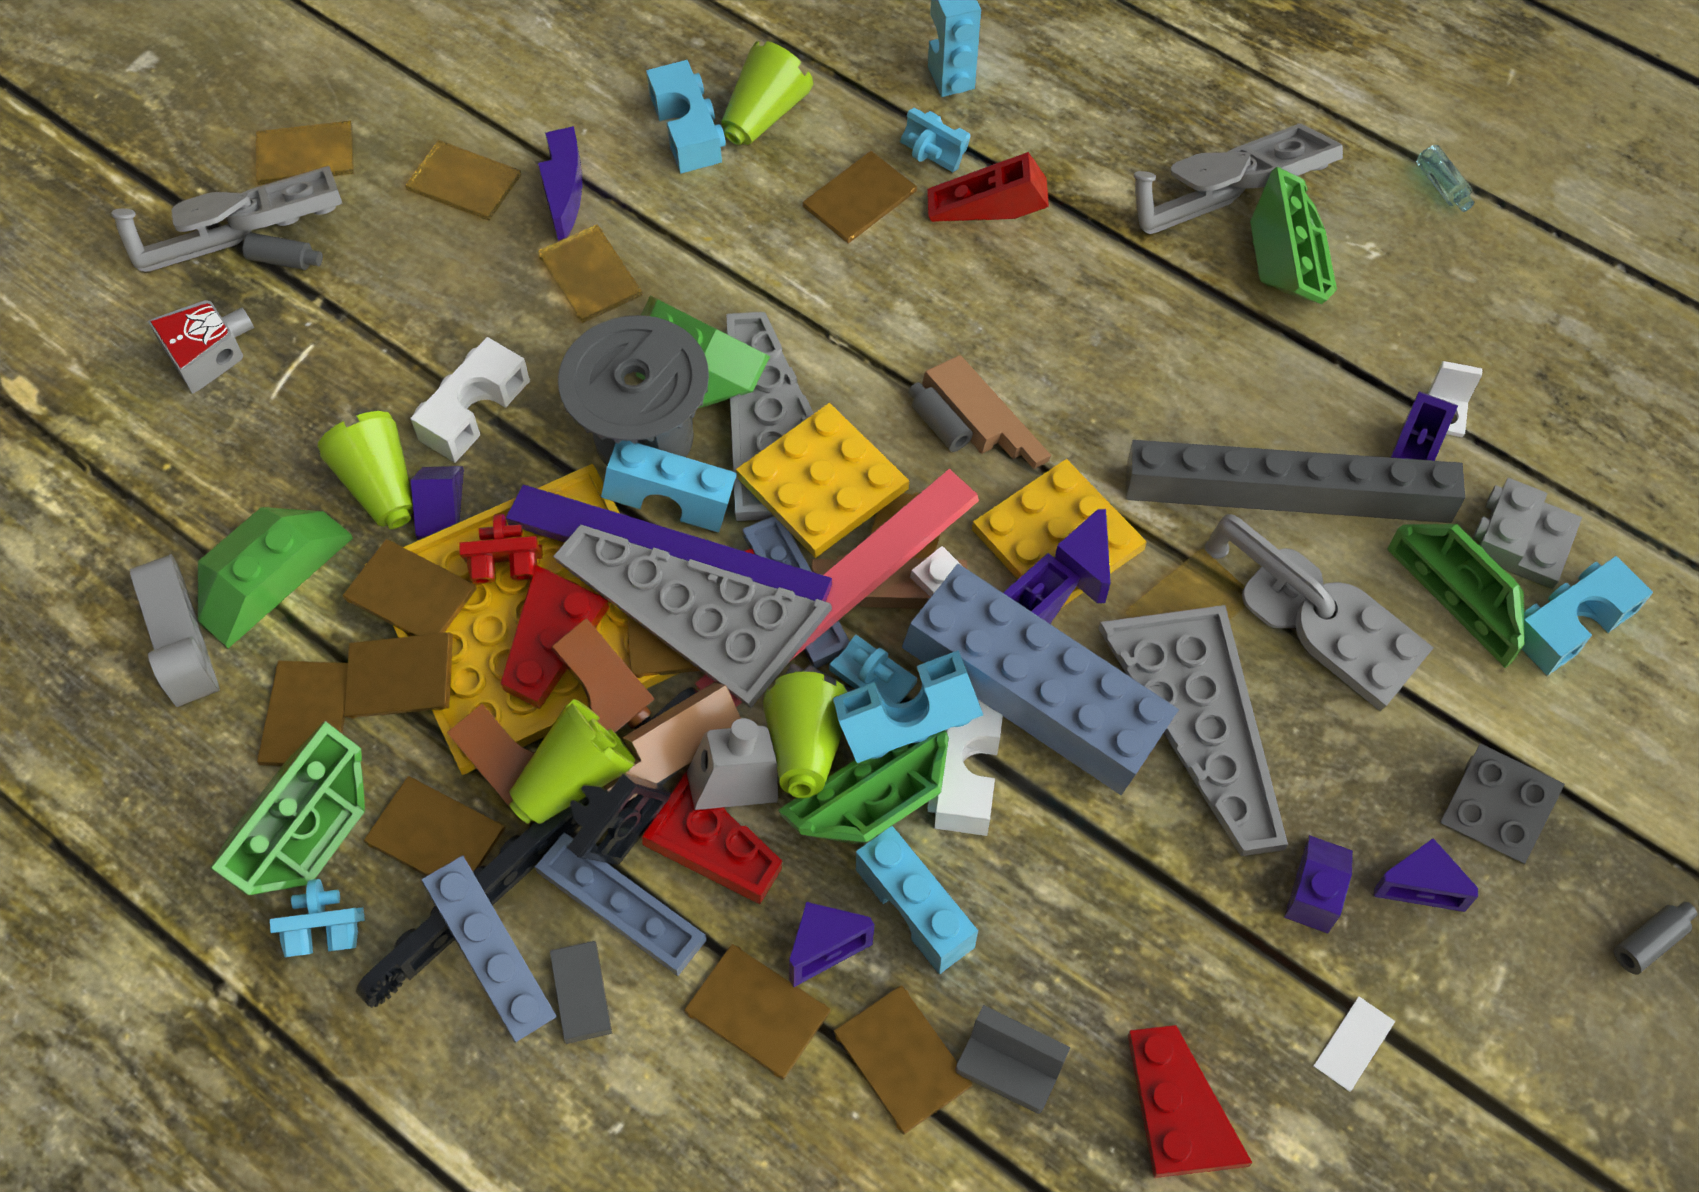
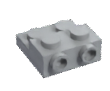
[1472,478,1582,589]

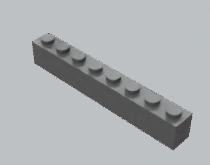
[1126,440,1465,523]

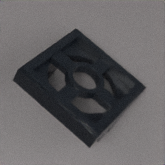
[567,773,671,865]

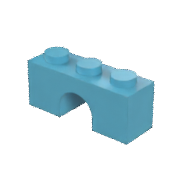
[928,0,981,97]
[646,60,726,174]
[601,441,737,533]
[1522,556,1653,676]
[833,650,983,763]
[856,826,978,974]

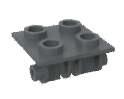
[1440,744,1565,864]

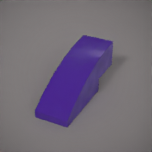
[538,126,583,243]

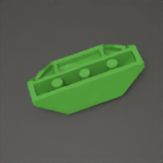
[1250,167,1337,304]
[636,295,770,409]
[198,507,353,649]
[1387,524,1525,668]
[210,721,365,895]
[778,730,949,844]

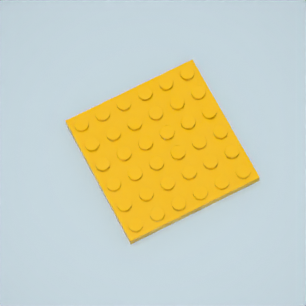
[365,464,679,775]

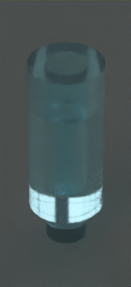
[1416,145,1474,212]

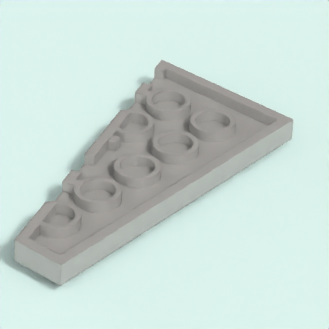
[726,312,814,521]
[553,525,832,708]
[1099,605,1288,856]

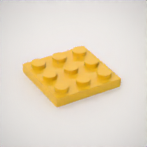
[736,403,909,558]
[972,459,1147,607]

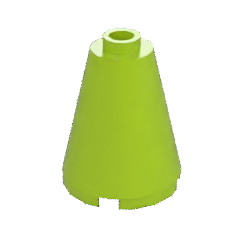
[721,41,814,145]
[317,411,413,529]
[763,671,847,798]
[509,699,635,824]

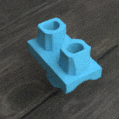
[900,107,971,173]
[829,635,917,704]
[270,879,365,957]

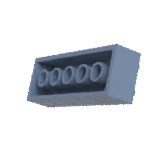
[902,563,1179,795]

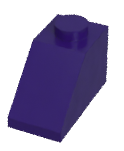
[1284,835,1353,933]

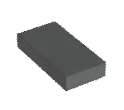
[550,941,613,1044]

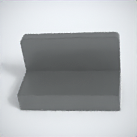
[955,1005,1070,1114]

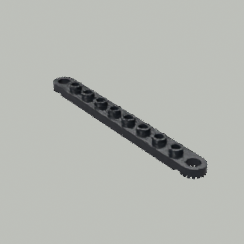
[356,687,698,1008]

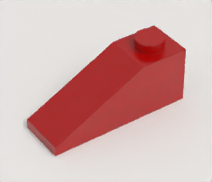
[927,152,1049,222]

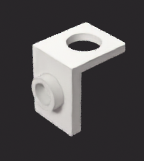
[1428,361,1482,437]

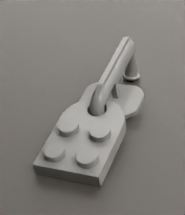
[1133,123,1343,234]
[111,166,343,272]
[1205,514,1434,711]

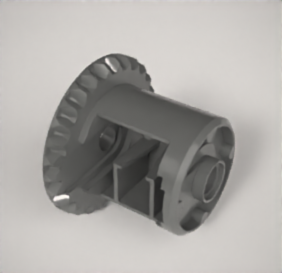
[558,315,709,466]

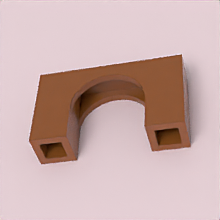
[447,618,655,808]

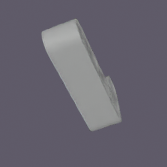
[130,554,220,707]

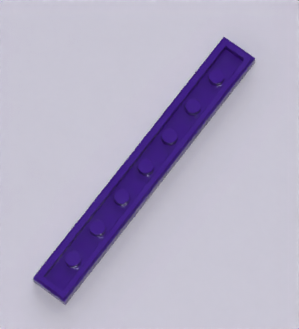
[506,484,832,602]

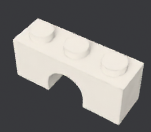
[410,337,530,463]
[928,699,1003,836]

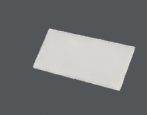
[1314,997,1395,1092]

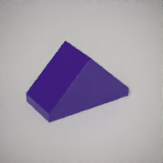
[1391,391,1458,461]
[411,466,464,540]
[1055,509,1111,603]
[1003,553,1081,624]
[1374,838,1478,912]
[789,902,875,987]

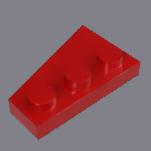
[501,565,609,709]
[642,771,783,904]
[1127,1025,1252,1178]

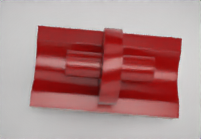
[459,514,543,584]

